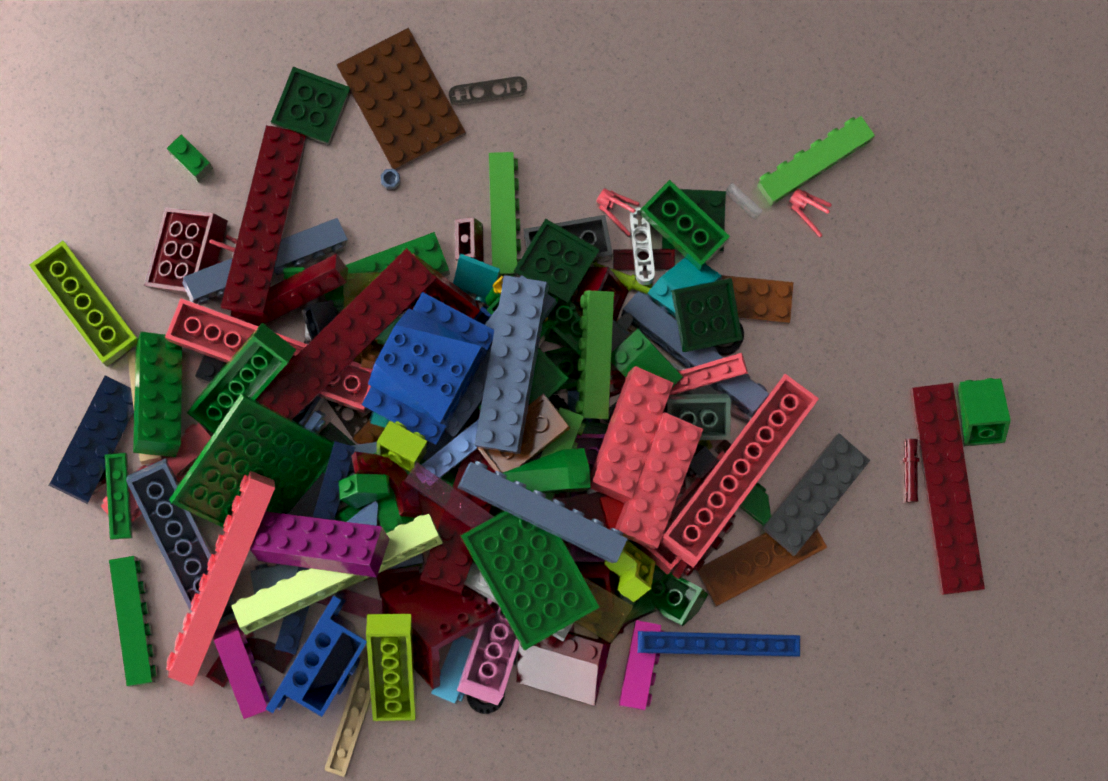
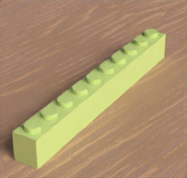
[231,514,443,634]

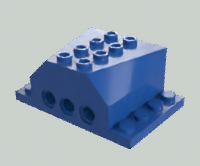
[362,292,494,445]
[266,591,367,717]

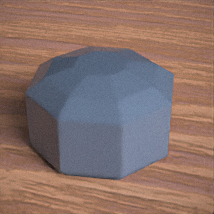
[381,169,400,190]

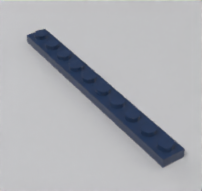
[275,441,356,655]

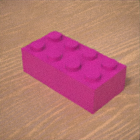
[618,620,664,711]
[213,622,270,719]

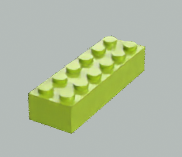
[29,240,138,367]
[366,614,416,721]

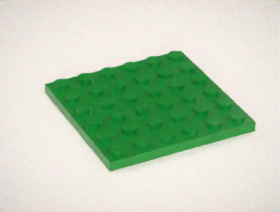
[169,394,334,528]

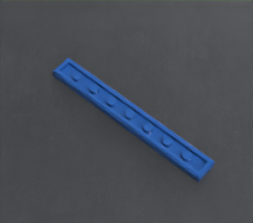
[637,631,800,657]

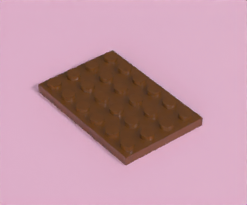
[336,27,466,170]

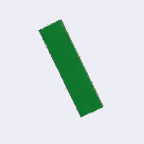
[105,453,132,540]

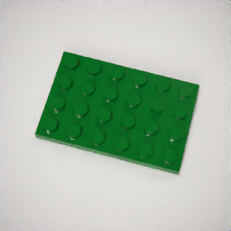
[461,511,599,650]

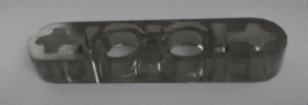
[449,76,527,106]

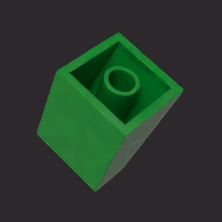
[957,378,1011,446]

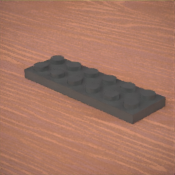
[761,433,870,556]

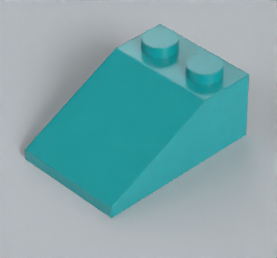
[453,254,500,305]
[648,258,722,318]

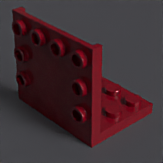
[382,572,495,689]

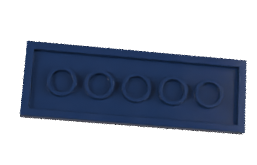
[48,375,134,504]

